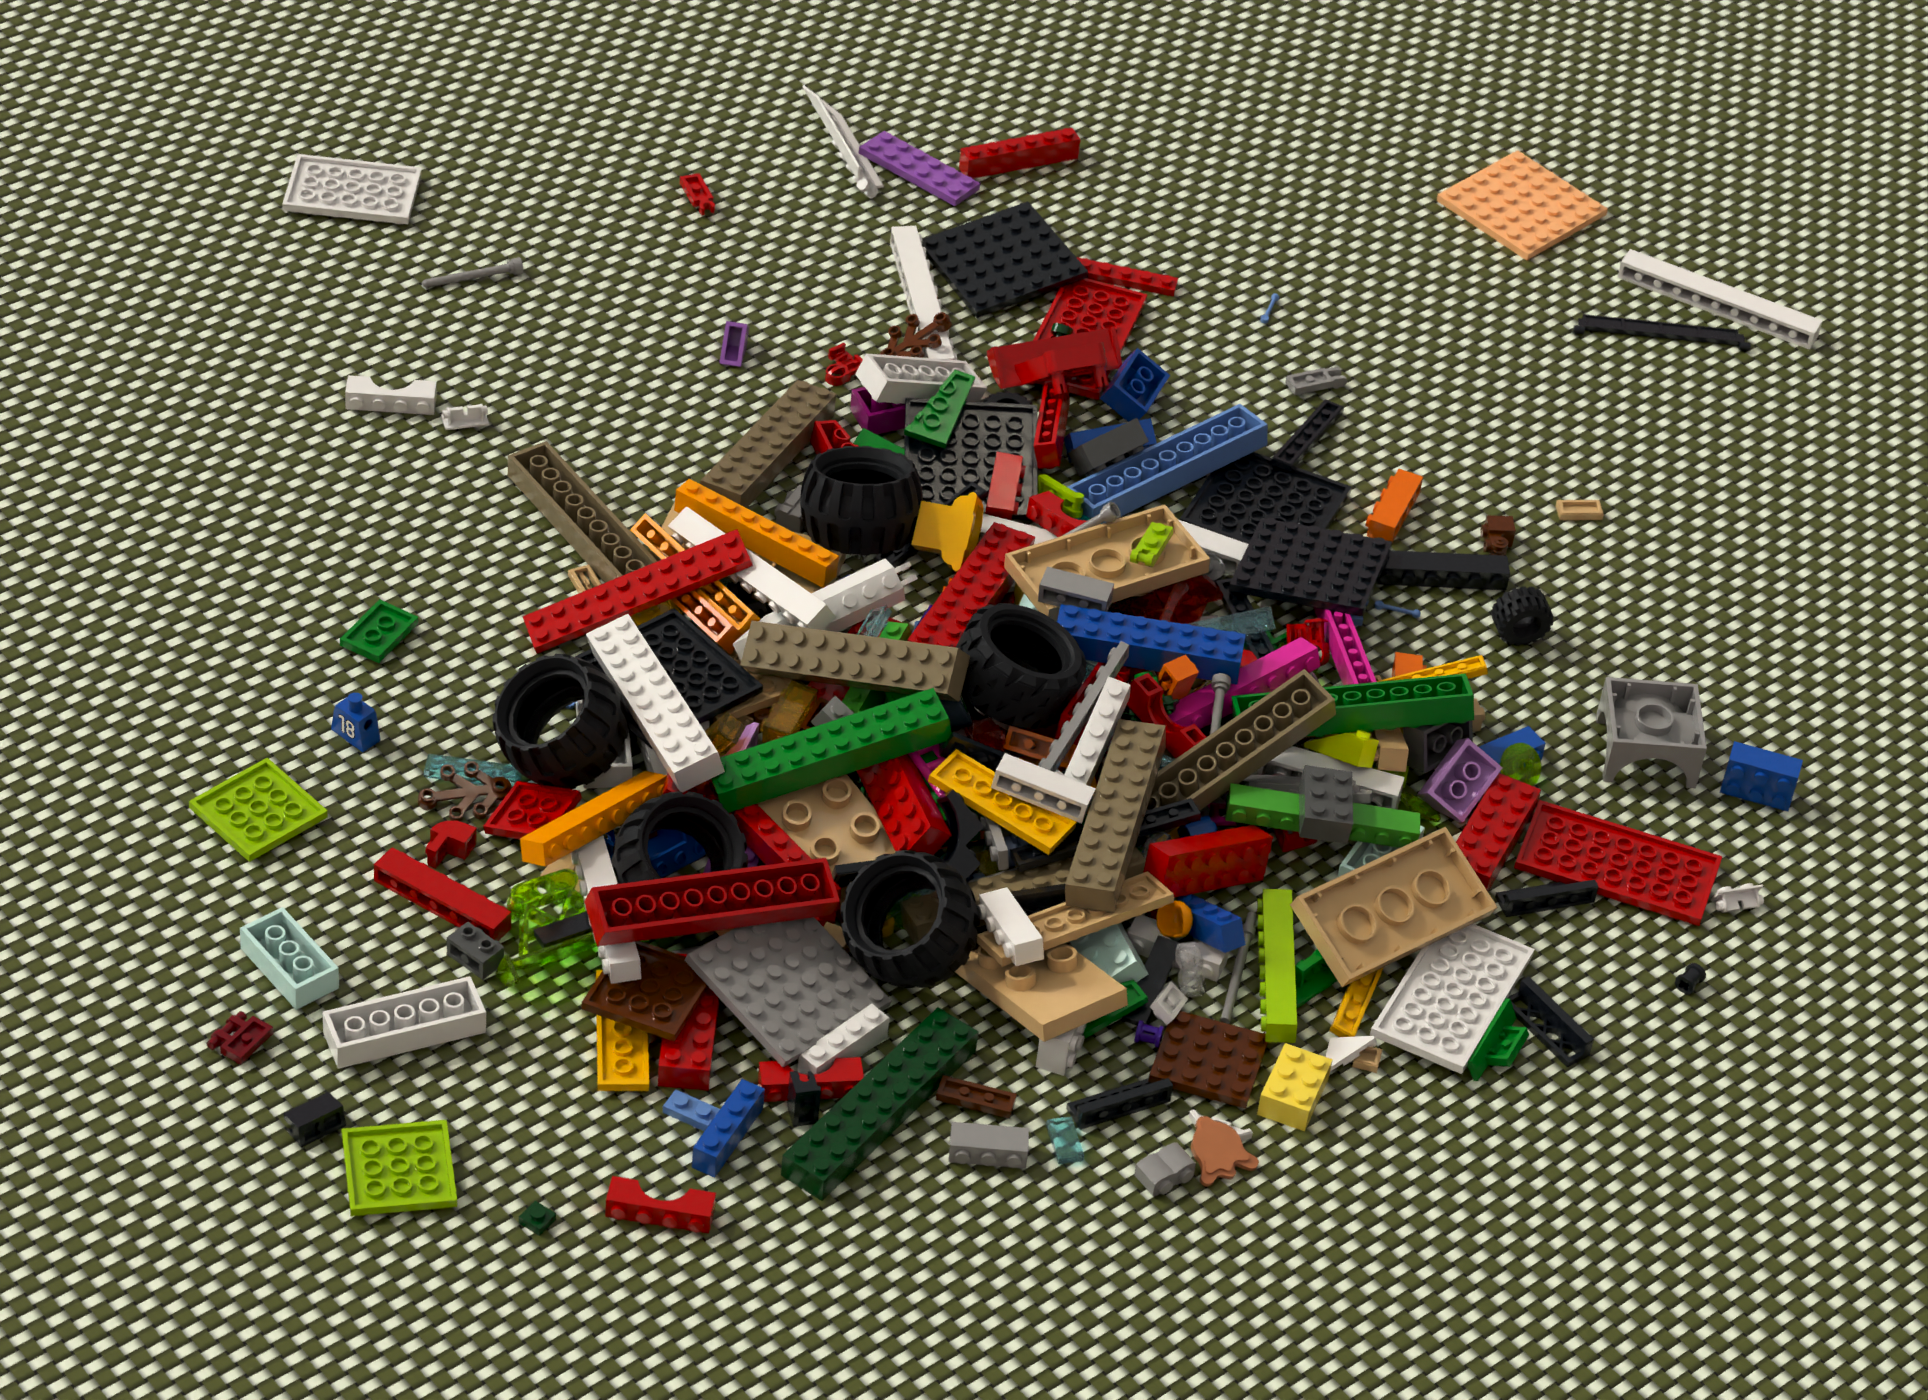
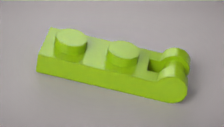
[1037,474,1084,518]
[1130,522,1173,567]

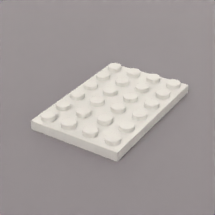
[282,154,422,224]

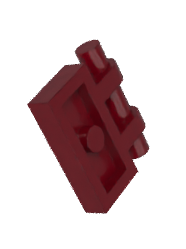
[206,1011,273,1065]

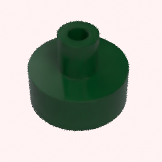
[1050,323,1073,337]

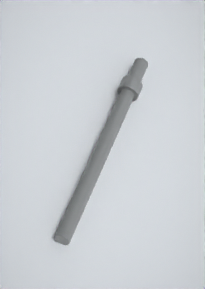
[1220,912,1257,1024]

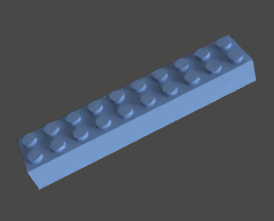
[1067,404,1268,524]

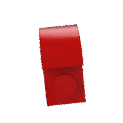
[425,820,477,869]

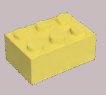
[1257,1043,1333,1131]

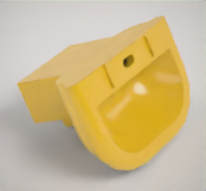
[912,492,983,573]

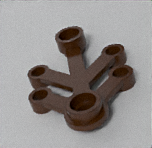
[880,312,952,358]
[418,761,512,821]

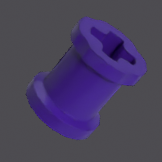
[1134,1020,1164,1048]

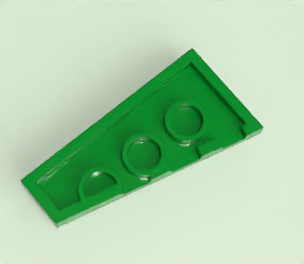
[904,370,975,448]

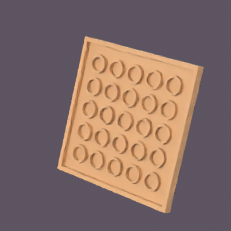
[1436,150,1608,260]

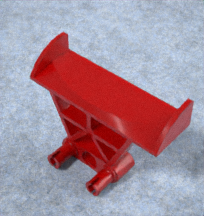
[987,326,1122,396]

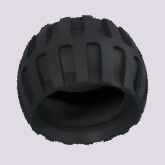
[800,446,923,556]
[492,654,629,789]
[612,791,748,884]
[841,850,980,988]

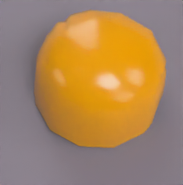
[1156,901,1193,938]

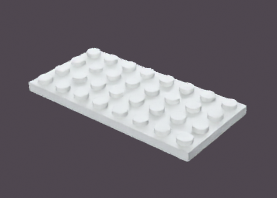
[1370,924,1535,1074]

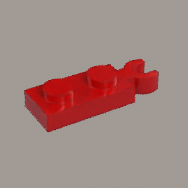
[680,173,715,215]

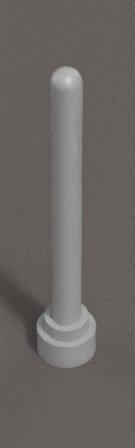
[422,257,524,288]
[1062,502,1121,536]
[1210,673,1231,735]

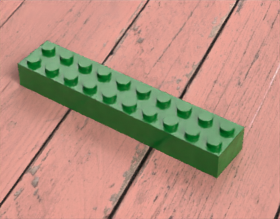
[1231,673,1474,737]
[708,688,952,813]

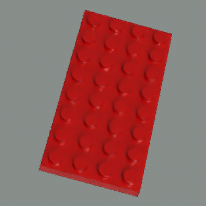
[1033,278,1147,400]
[1514,800,1723,926]

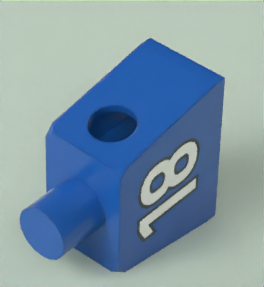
[331,692,380,752]

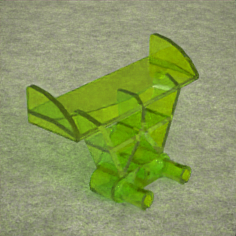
[496,869,649,987]

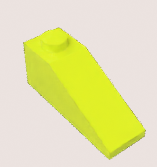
[1304,730,1379,768]

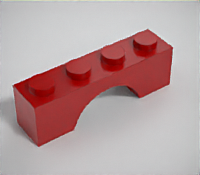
[1026,491,1100,537]
[1127,673,1206,759]
[758,1057,864,1102]
[605,1176,716,1234]

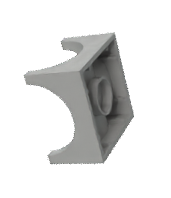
[1596,677,1707,789]

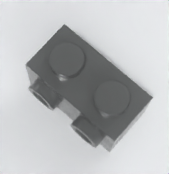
[447,922,504,980]

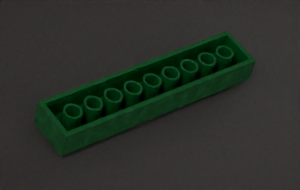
[781,1007,978,1201]

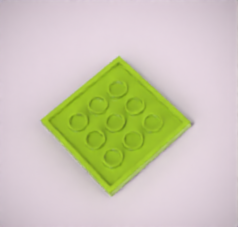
[189,758,328,862]
[342,1120,457,1216]

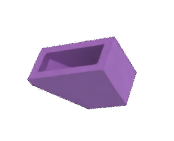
[719,321,750,367]

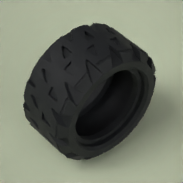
[956,603,1087,729]

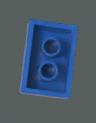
[1100,348,1170,422]
[1720,741,1803,811]

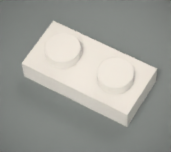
[1150,981,1188,1025]

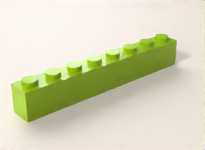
[1257,889,1297,1043]

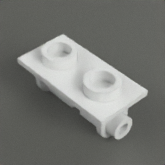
[441,404,489,430]
[1711,883,1764,913]

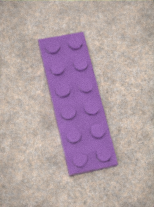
[858,131,980,206]

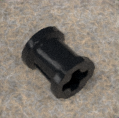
[1675,963,1706,995]

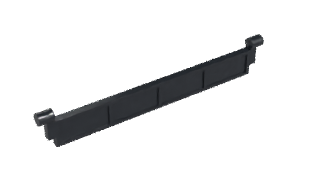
[1573,314,1751,351]

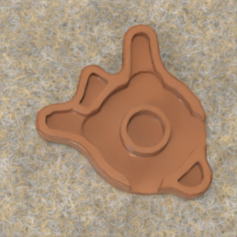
[1191,1116,1259,1187]

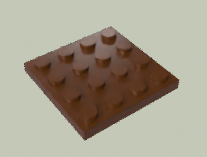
[582,941,709,1042]
[1148,1011,1268,1109]

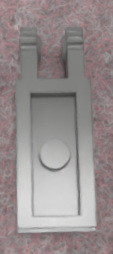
[1285,367,1348,395]

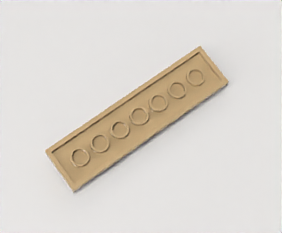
[977,871,1174,966]

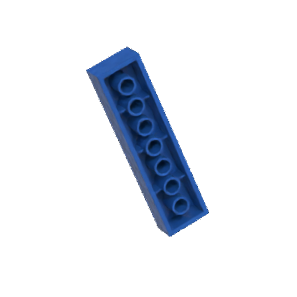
[1057,604,1246,684]

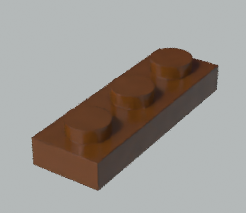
[936,1075,1017,1119]

